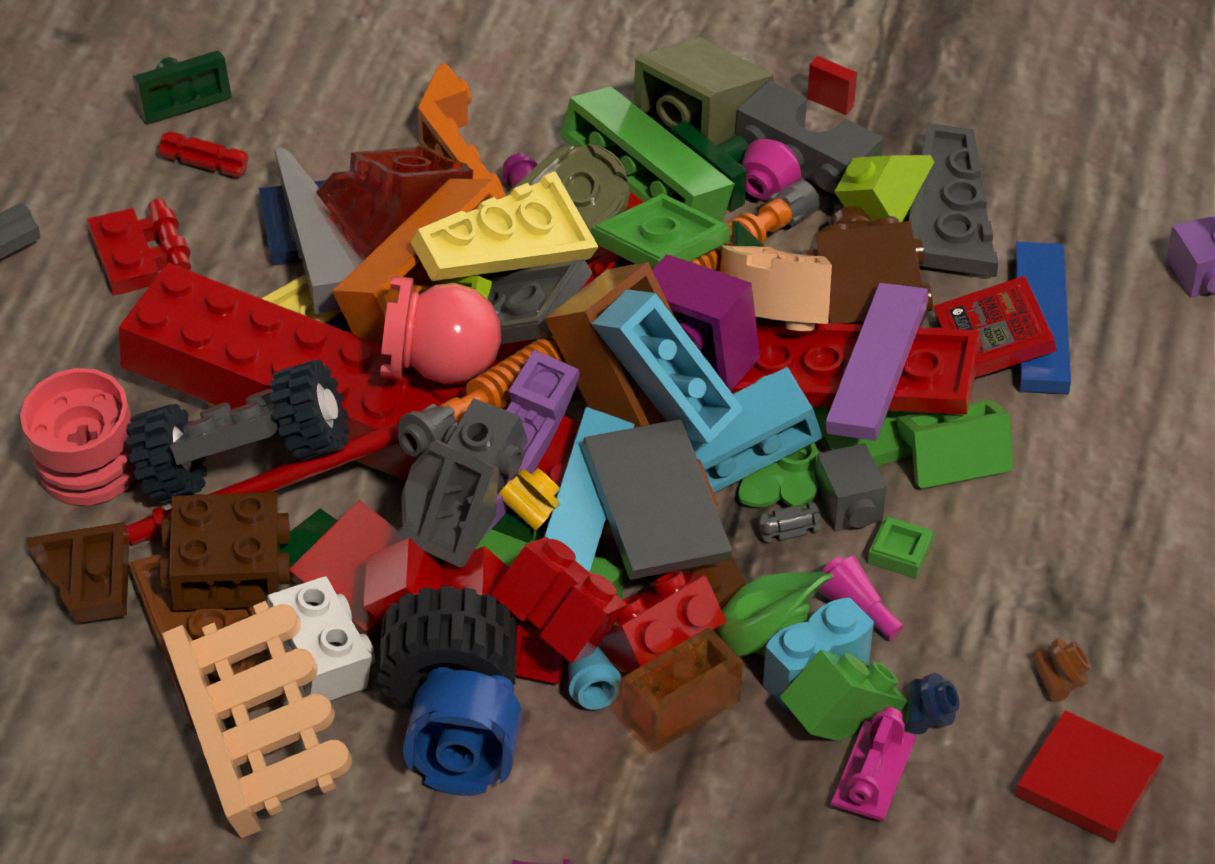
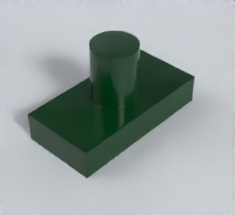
[132,50,232,124]
[671,121,748,212]

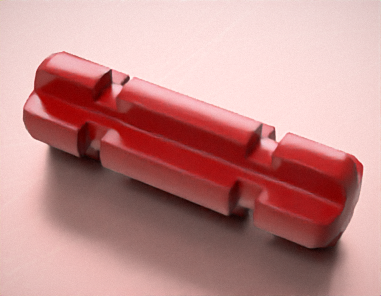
[158,131,249,177]

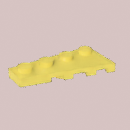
[410,171,598,281]

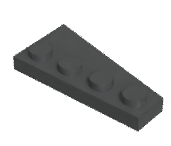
[909,123,999,277]

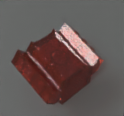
[316,146,473,258]

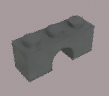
[736,80,884,197]

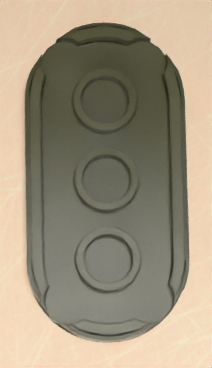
[472,144,630,276]

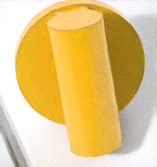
[498,468,560,531]

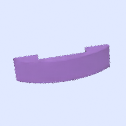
[483,350,580,537]

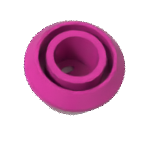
[741,139,801,200]

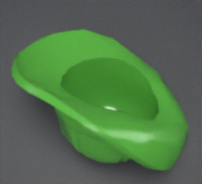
[717,572,834,658]

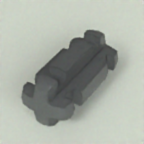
[758,502,822,543]

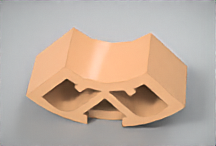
[720,245,832,331]

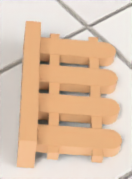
[162,601,352,839]

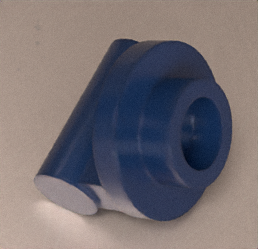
[906,673,960,734]

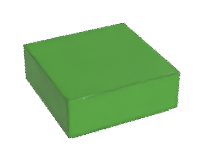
[867,516,934,579]

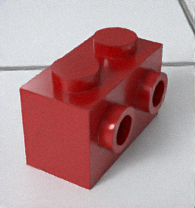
[600,570,727,673]

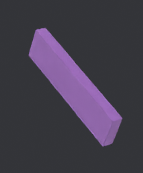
[826,283,929,441]

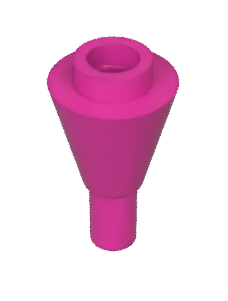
[818,555,904,640]

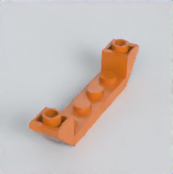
[418,63,506,198]

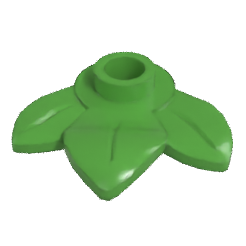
[739,442,820,508]

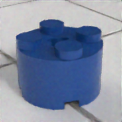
[403,667,522,796]

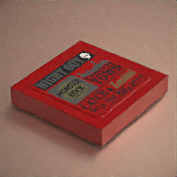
[933,276,1057,378]

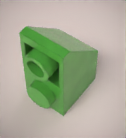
[780,650,908,741]

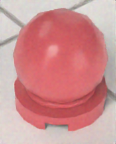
[380,276,502,385]

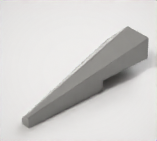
[275,147,371,314]

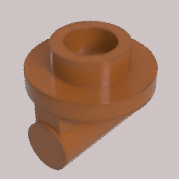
[1032,638,1091,702]

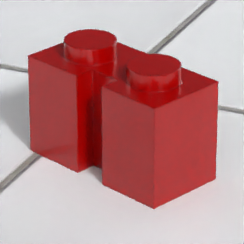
[491,537,628,663]

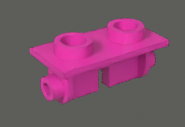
[831,707,916,822]

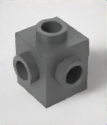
[444,398,528,492]

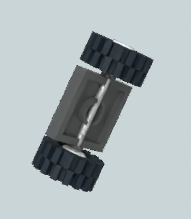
[126,360,349,503]

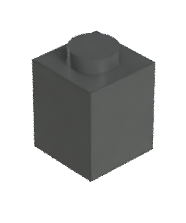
[815,443,887,532]

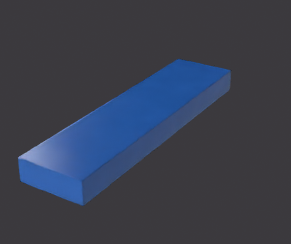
[1014,241,1071,394]

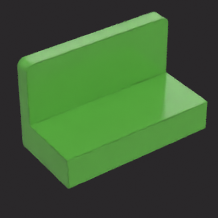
[897,399,1013,489]

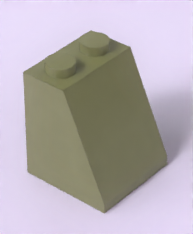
[634,37,774,145]

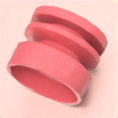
[20,368,137,506]

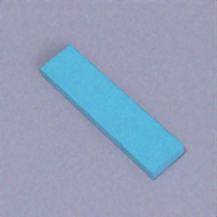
[543,407,635,572]

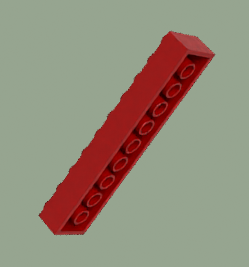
[119,262,580,532]

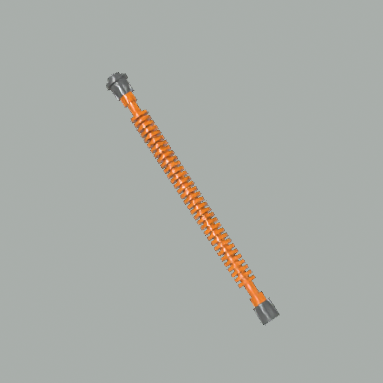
[398,180,819,459]

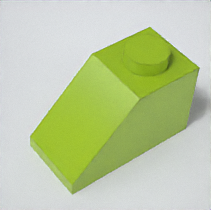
[834,155,935,222]

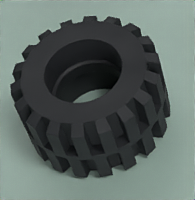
[379,586,517,713]

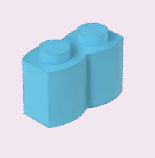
[763,598,874,711]

